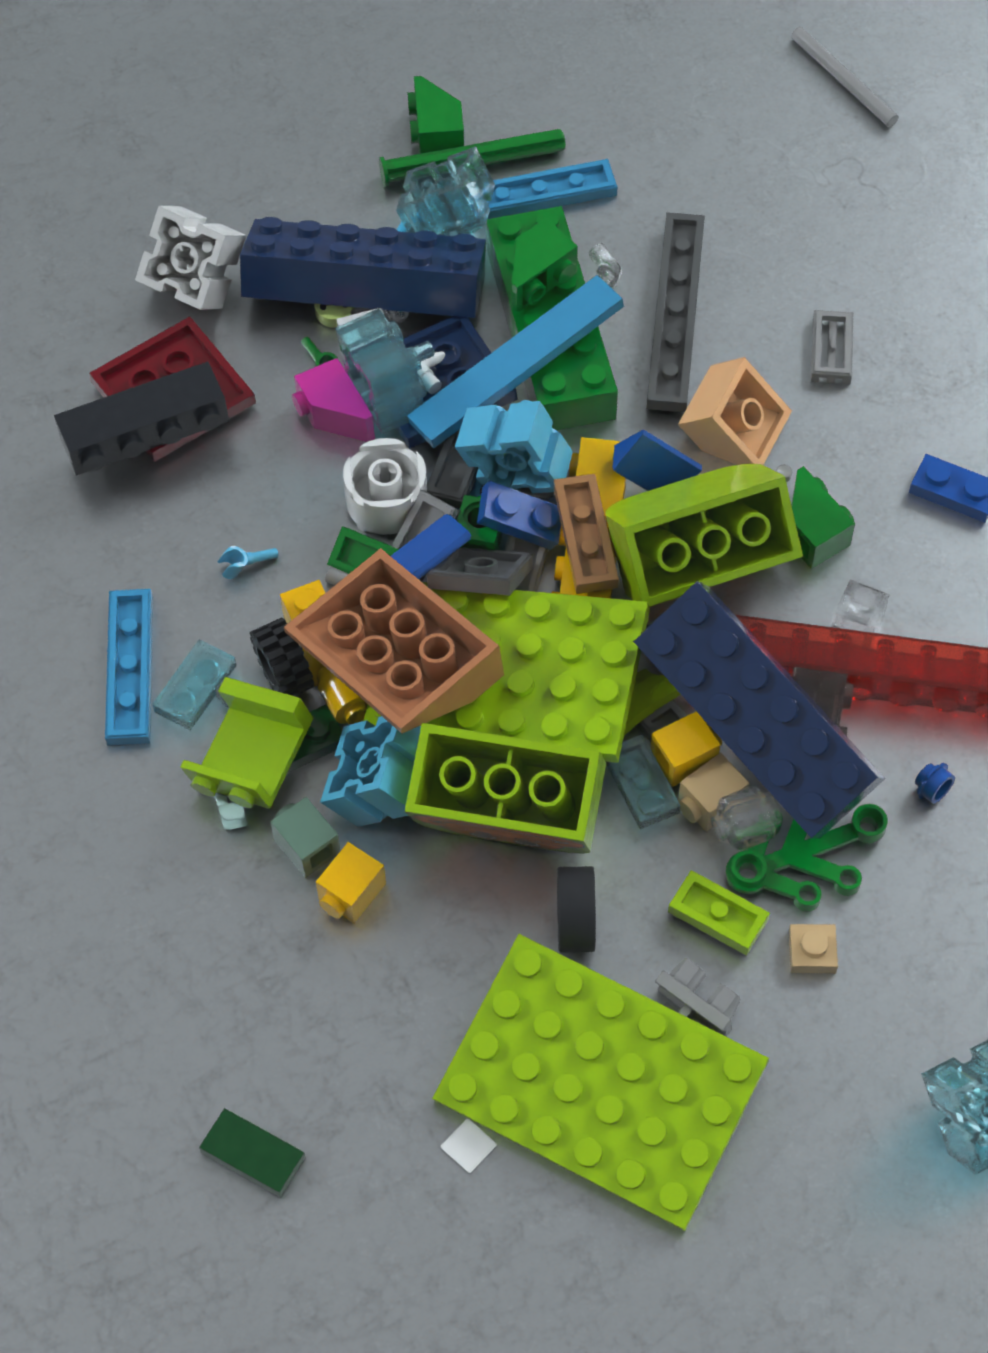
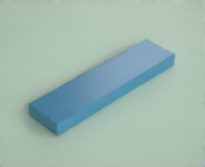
[461,159,618,224]
[105,589,153,746]

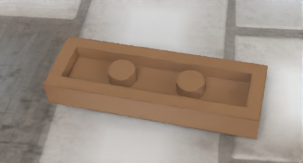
[554,474,619,594]

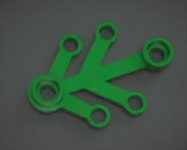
[725,804,888,912]

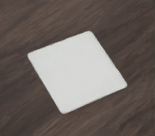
[441,1119,497,1173]

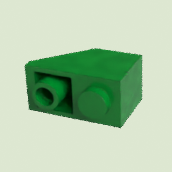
[407,76,464,154]
[512,218,578,313]
[791,466,855,570]

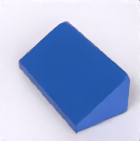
[612,429,702,491]
[391,514,472,579]

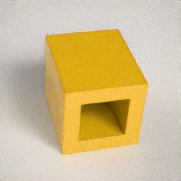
[650,711,722,787]
[316,842,386,924]

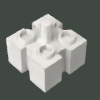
[135,206,246,310]

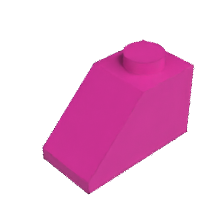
[292,358,375,442]

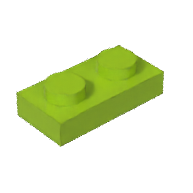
[668,870,770,956]

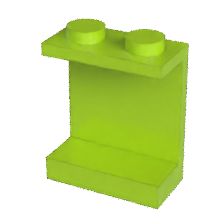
[180,677,314,809]

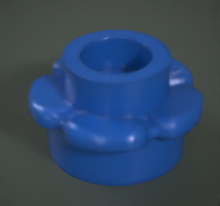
[915,763,955,804]

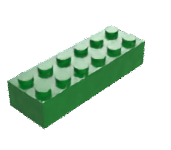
[486,206,618,431]

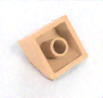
[678,357,792,465]

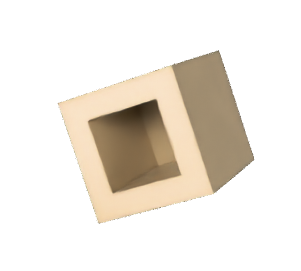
[678,752,750,832]

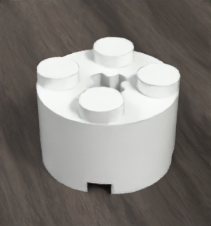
[343,438,427,534]

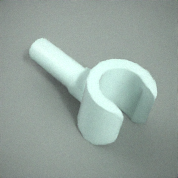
[214,793,247,830]

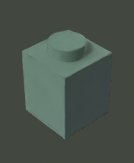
[270,797,341,878]

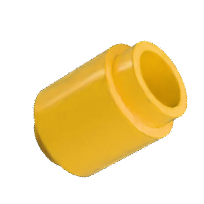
[317,666,368,725]

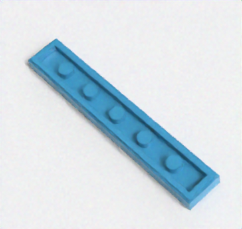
[407,275,624,448]

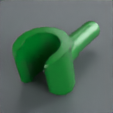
[301,337,338,367]

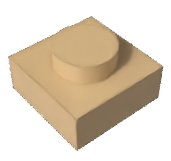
[788,924,838,974]

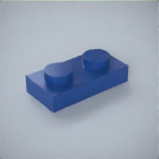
[909,454,988,523]
[477,481,561,550]

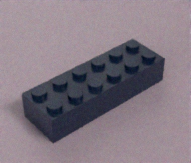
[240,217,486,318]
[633,581,886,839]

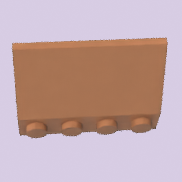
[284,548,504,734]

